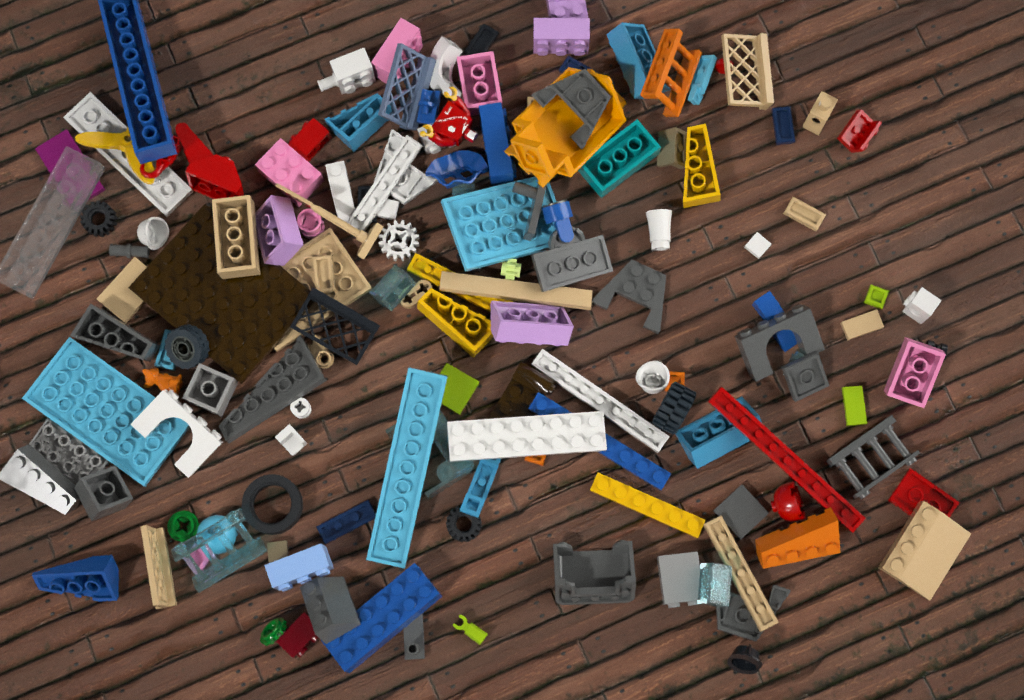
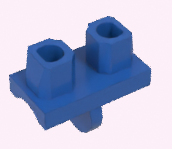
[417,89,442,125]

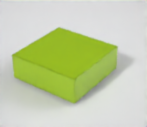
[864,284,889,310]

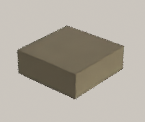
[267,540,289,563]

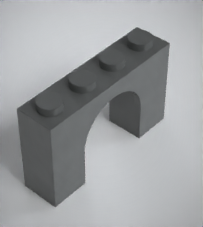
[734,304,825,382]

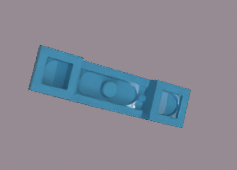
[460,458,502,518]

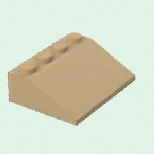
[878,501,971,601]

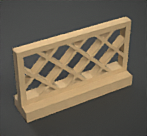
[721,33,774,110]
[141,525,177,609]

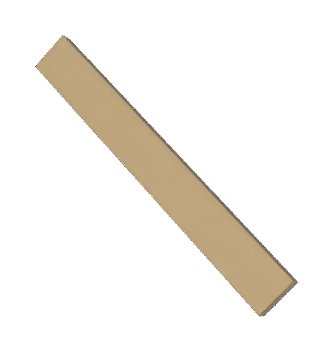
[439,271,592,310]

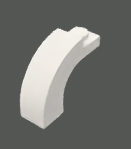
[430,36,463,97]

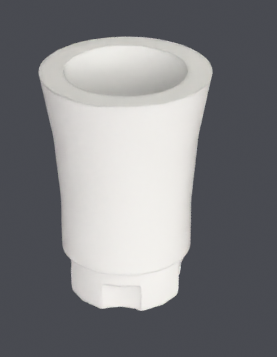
[646,209,672,251]

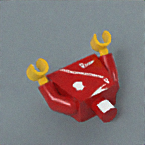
[420,87,478,147]

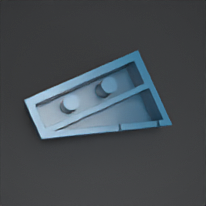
[324,93,392,152]

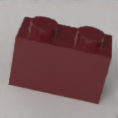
[276,612,320,659]

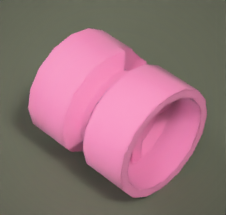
[297,208,325,239]

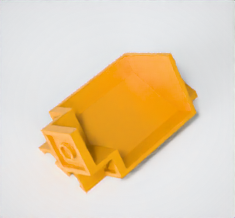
[504,67,626,188]

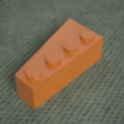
[755,507,840,569]

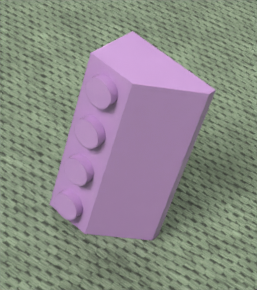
[491,301,574,346]

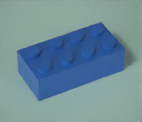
[479,102,517,187]

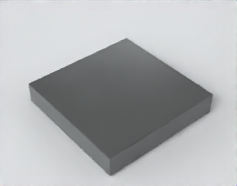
[781,351,830,402]
[713,485,769,540]

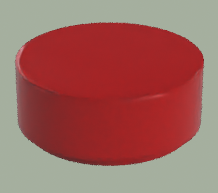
[715,59,734,74]

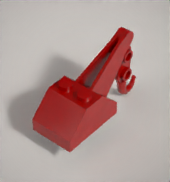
[140,123,244,199]

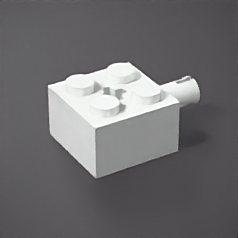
[317,48,376,94]

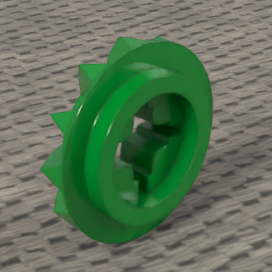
[167,511,199,542]
[260,617,287,646]

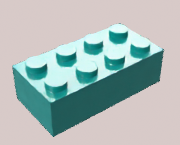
[578,119,661,198]

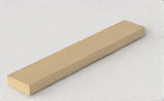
[703,515,779,632]

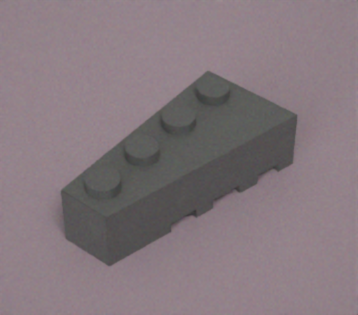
[70,303,160,362]

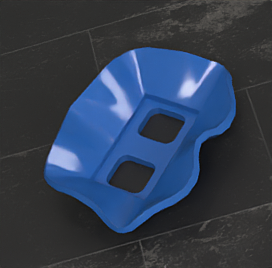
[425,150,489,189]

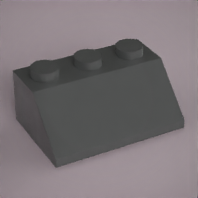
[300,577,361,644]

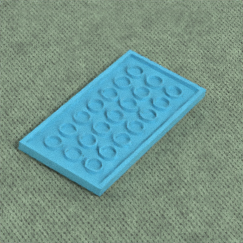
[22,337,190,487]

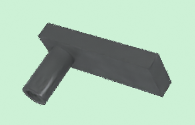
[512,181,547,241]
[403,613,425,660]

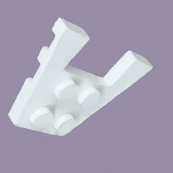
[374,129,438,205]

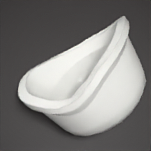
[137,217,169,250]
[636,361,670,394]

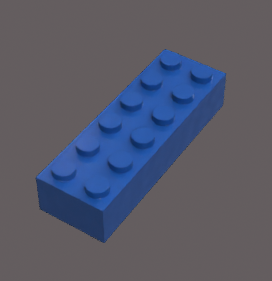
[321,563,443,674]

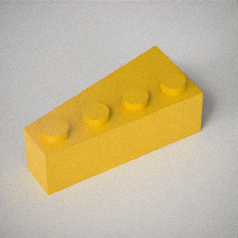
[683,124,721,208]

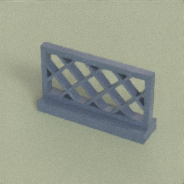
[378,43,436,131]

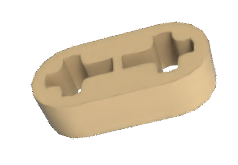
[400,280,433,309]

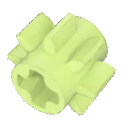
[501,259,522,280]

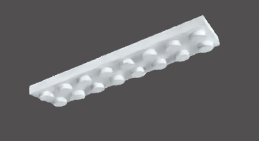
[63,92,194,217]
[447,411,607,462]

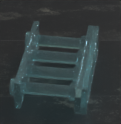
[171,508,267,593]

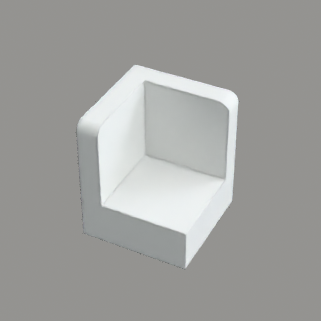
[275,424,307,456]

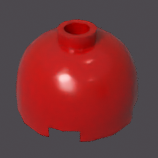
[771,481,805,521]

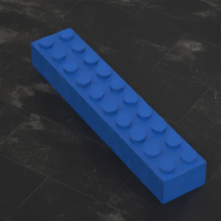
[98,0,177,164]

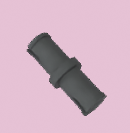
[109,243,150,258]

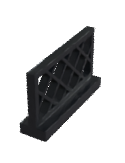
[290,287,380,365]

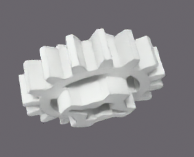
[378,220,420,261]

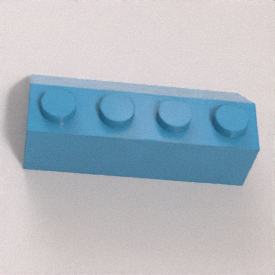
[606,23,671,99]
[675,397,762,469]

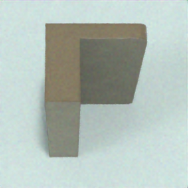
[657,127,687,169]

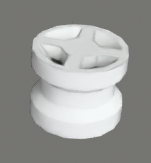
[290,398,312,419]

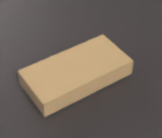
[783,197,826,232]
[312,255,336,294]
[840,310,884,341]

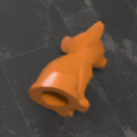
[142,367,183,396]

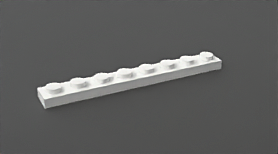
[531,349,670,453]

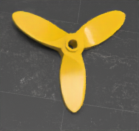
[75,127,155,185]

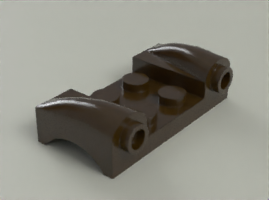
[488,362,556,419]

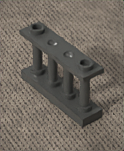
[825,415,920,500]

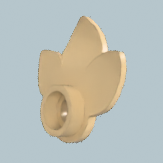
[307,335,334,369]

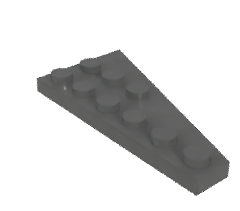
[219,335,327,443]

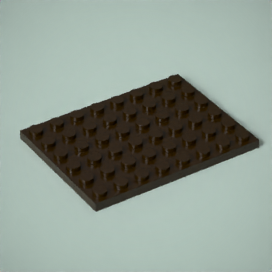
[128,204,315,384]

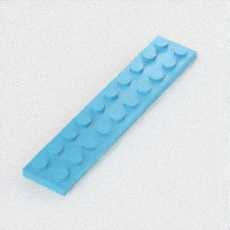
[366,367,448,569]

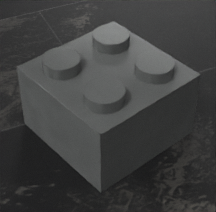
[74,466,133,521]

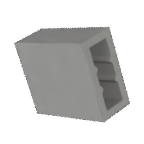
[657,552,704,608]

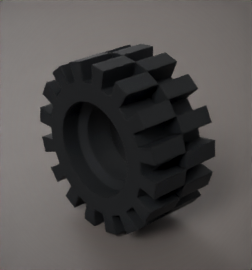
[80,201,118,237]
[446,507,482,542]

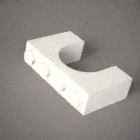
[130,389,223,478]

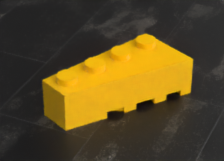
[417,288,493,358]

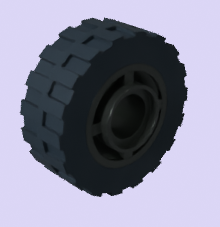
[165,324,210,369]

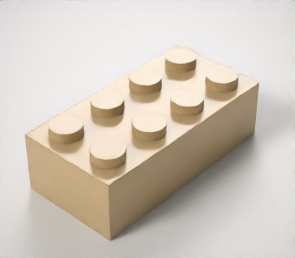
[212,195,260,279]

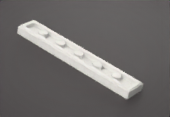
[347,135,423,231]

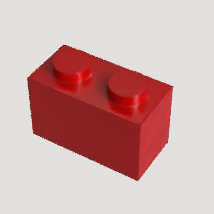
[288,118,332,162]

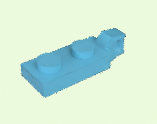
[687,55,717,105]

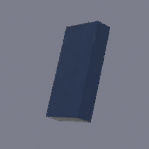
[771,106,795,145]

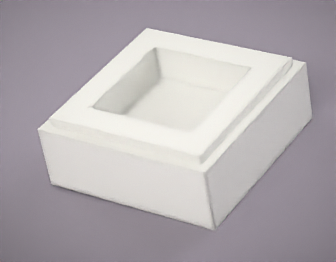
[377,199,400,220]
[744,232,771,259]

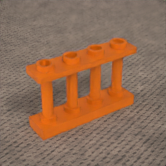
[640,29,702,117]

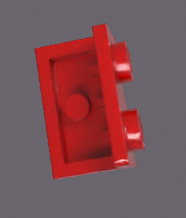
[837,109,882,153]

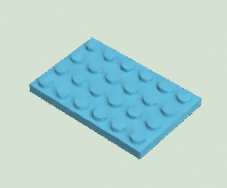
[441,176,557,272]

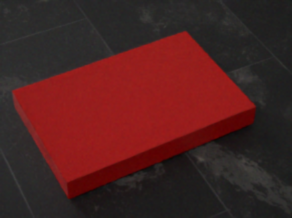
[888,468,960,518]

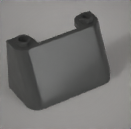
[553,540,636,605]

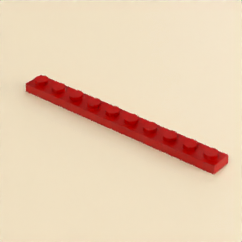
[707,387,866,533]

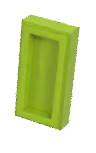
[842,386,867,426]

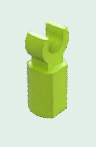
[453,615,488,645]

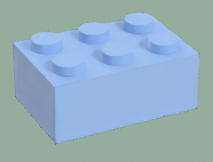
[264,544,334,592]

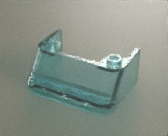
[385,410,474,500]

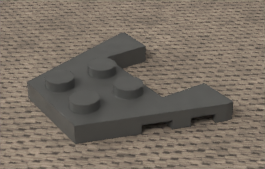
[531,69,611,149]
[592,260,666,334]
[715,566,791,642]

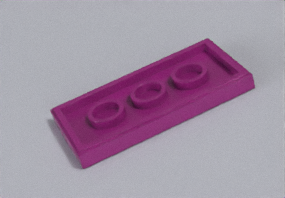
[35,129,105,210]

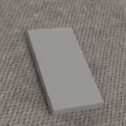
[29,418,110,484]

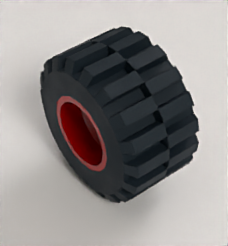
[652,381,696,435]

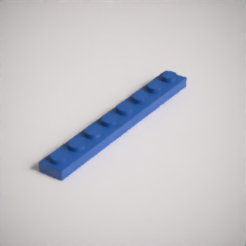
[528,392,671,491]

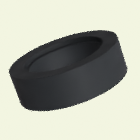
[242,474,303,535]

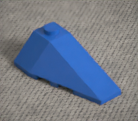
[32,555,119,602]

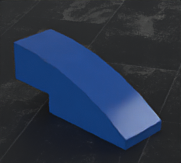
[752,291,797,352]

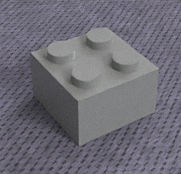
[183,363,238,417]

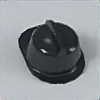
[727,644,763,675]

